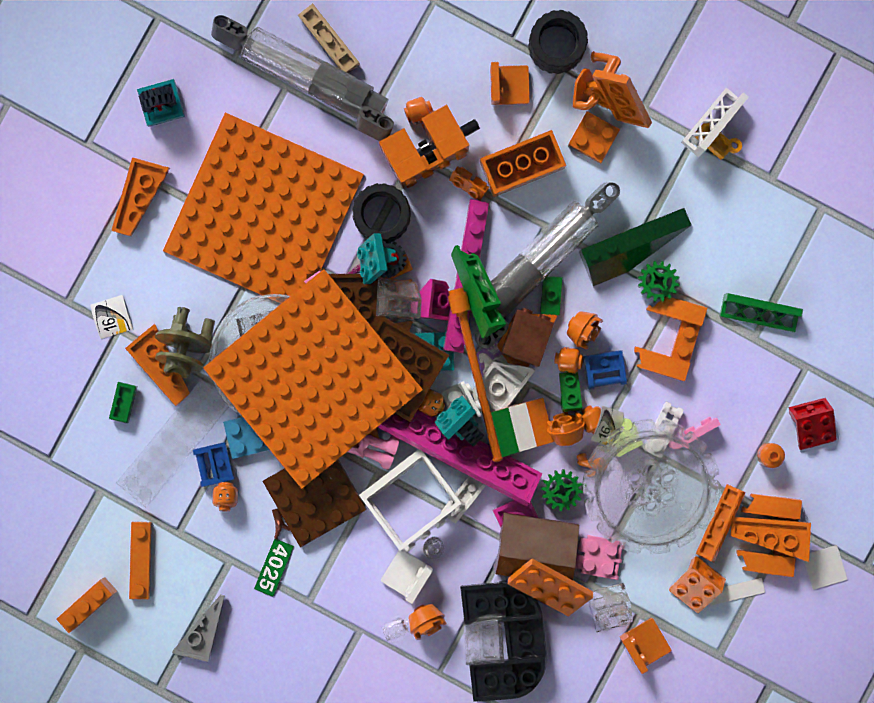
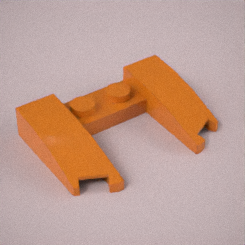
[634,297,707,381]
[736,494,802,577]

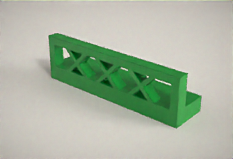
[719,293,803,332]

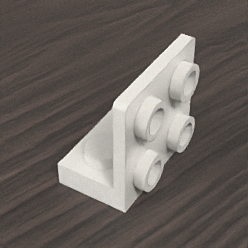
[440,381,482,418]
[381,550,433,604]

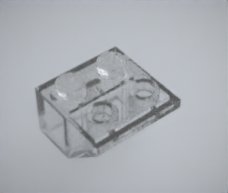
[376,277,422,320]
[588,583,633,633]
[464,620,504,666]

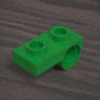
[559,372,582,412]

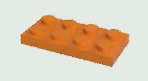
[508,558,593,617]

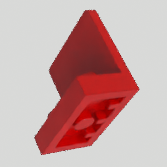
[788,398,837,450]

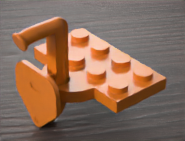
[573,51,652,128]

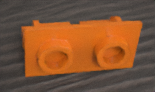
[449,166,489,201]

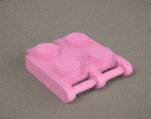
[575,535,625,580]

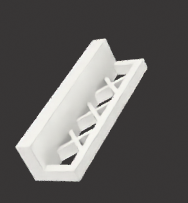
[681,88,749,157]

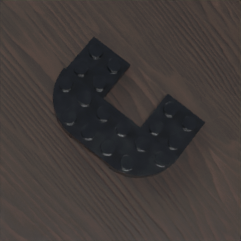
[460,581,547,702]

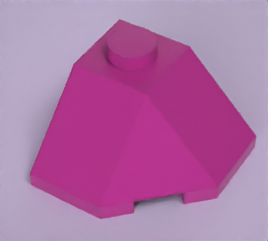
[412,279,450,321]

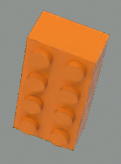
[480,130,566,197]

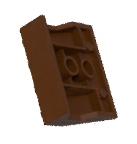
[493,512,580,580]

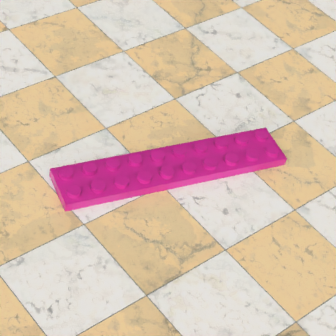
[378,410,542,506]

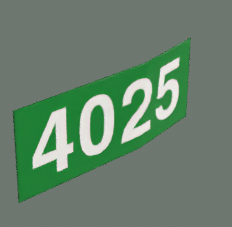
[254,539,294,597]

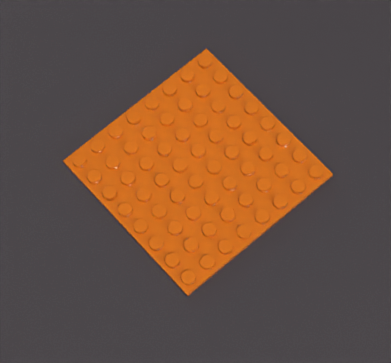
[163,112,364,304]
[203,269,423,489]

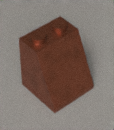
[501,307,554,367]

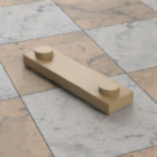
[298,3,360,75]

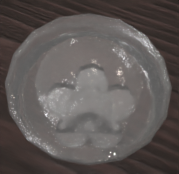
[422,536,444,559]

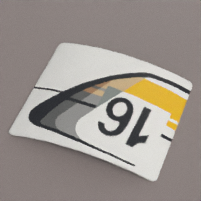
[90,295,133,339]
[591,406,624,447]

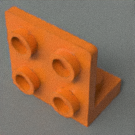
[490,62,529,105]
[669,556,726,613]
[619,618,672,674]

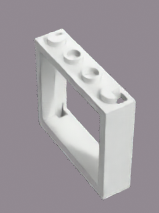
[359,449,464,552]

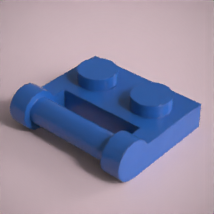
[584,350,627,390]
[192,442,235,487]

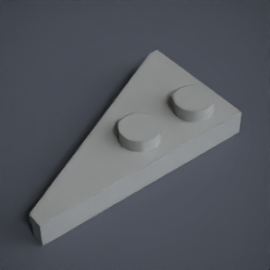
[172,594,225,662]

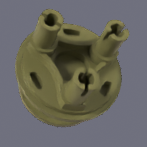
[155,307,215,378]

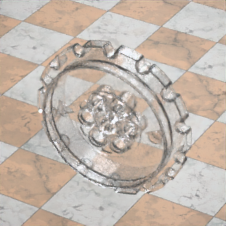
[582,419,721,555]

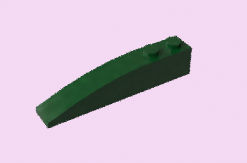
[579,208,691,287]

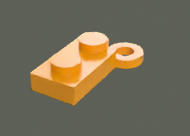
[695,123,742,160]

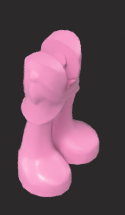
[347,434,399,470]

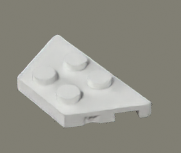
[472,361,535,413]

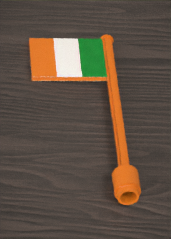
[448,287,554,462]

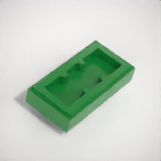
[540,276,563,316]
[109,382,138,423]

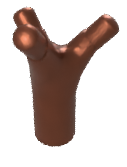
[272,508,290,539]

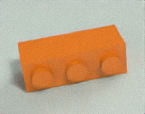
[56,577,117,633]

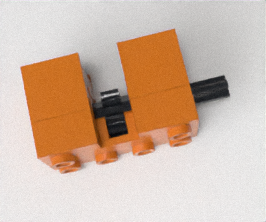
[379,104,480,188]

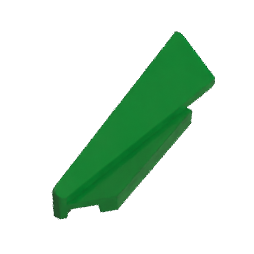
[451,245,506,338]

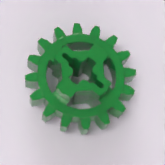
[638,261,680,303]
[541,469,583,511]

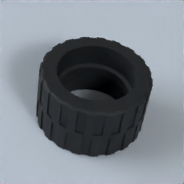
[528,10,588,74]
[352,183,411,242]

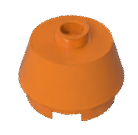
[567,311,603,350]
[547,412,585,446]
[408,604,447,640]

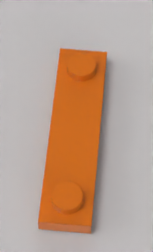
[696,484,746,562]
[129,522,152,600]

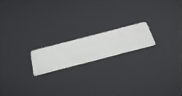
[709,578,765,606]

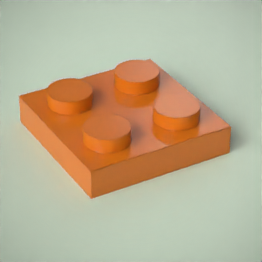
[568,111,620,164]

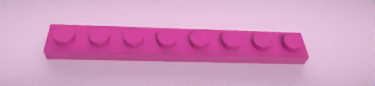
[443,199,489,353]

